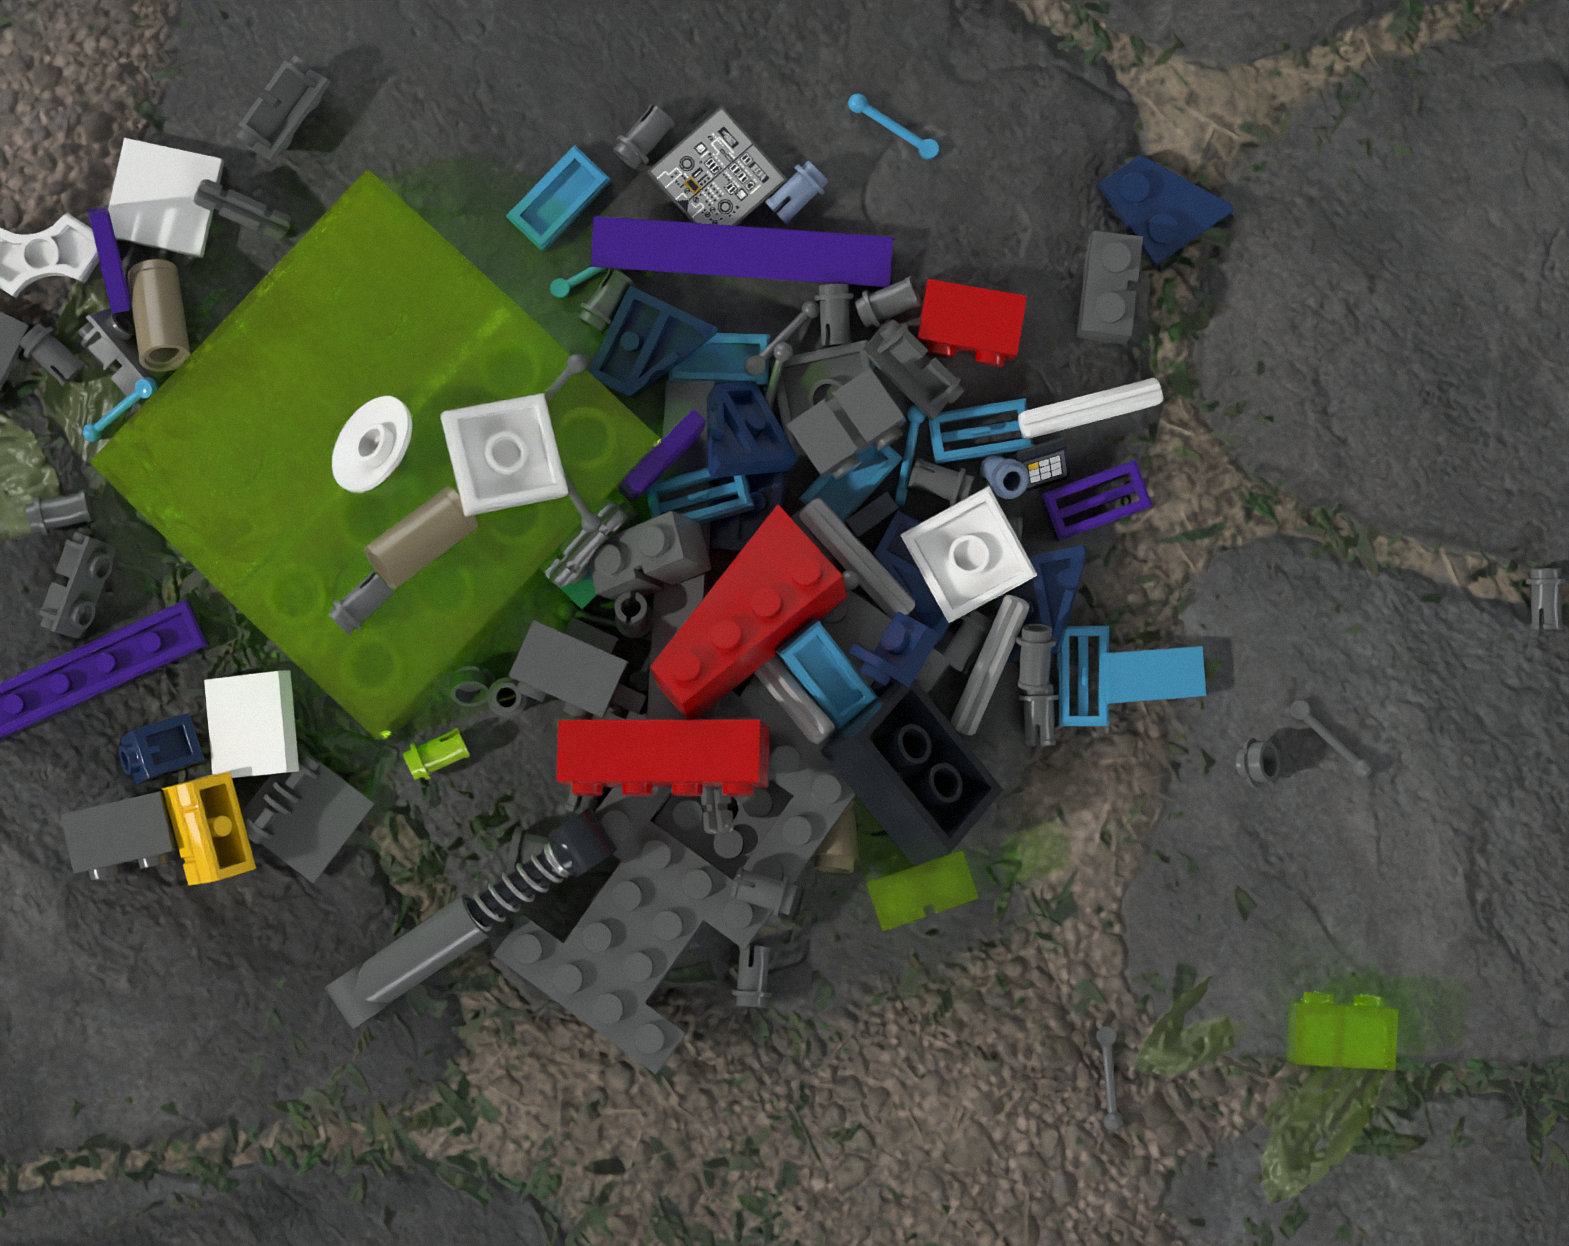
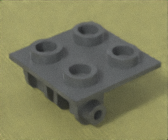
[242,744,375,884]

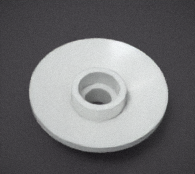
[332,396,412,493]

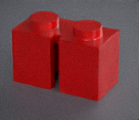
[917,279,1027,367]

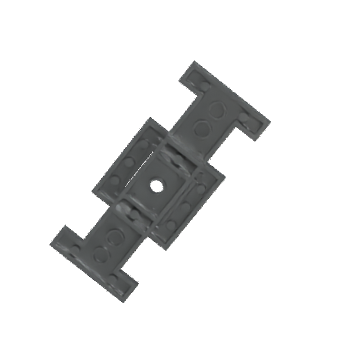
[494,590,951,1074]

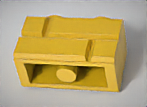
[162,771,256,886]

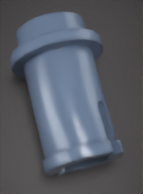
[765,161,829,225]
[980,455,1029,499]

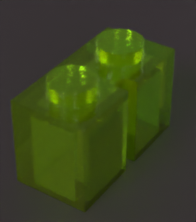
[865,848,979,931]
[1286,991,1399,1070]

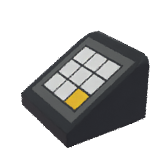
[1013,437,1070,491]

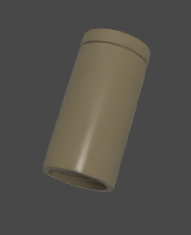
[128,259,191,372]
[364,486,478,589]

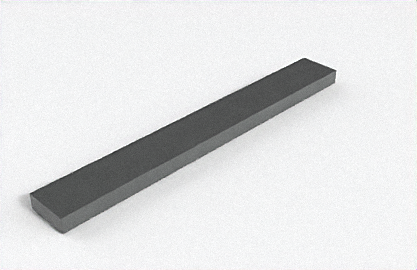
[647,381,717,720]

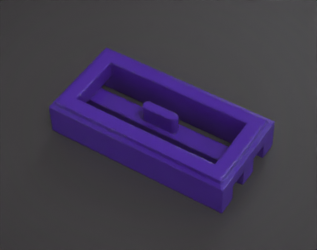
[87,206,132,314]
[619,409,706,503]
[1041,459,1153,542]

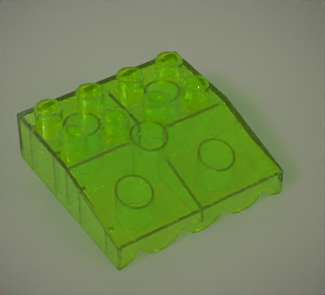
[89,169,661,740]

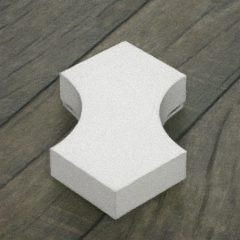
[0,213,99,298]

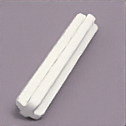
[1018,378,1163,439]

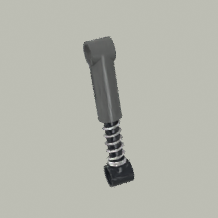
[325,807,618,1030]

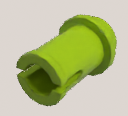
[403,727,471,781]

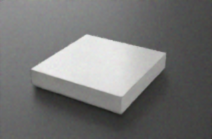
[108,138,224,258]
[441,393,568,516]
[901,486,1038,623]
[204,670,299,778]

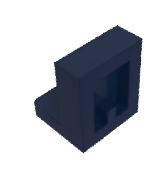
[849,611,940,687]
[119,713,204,784]

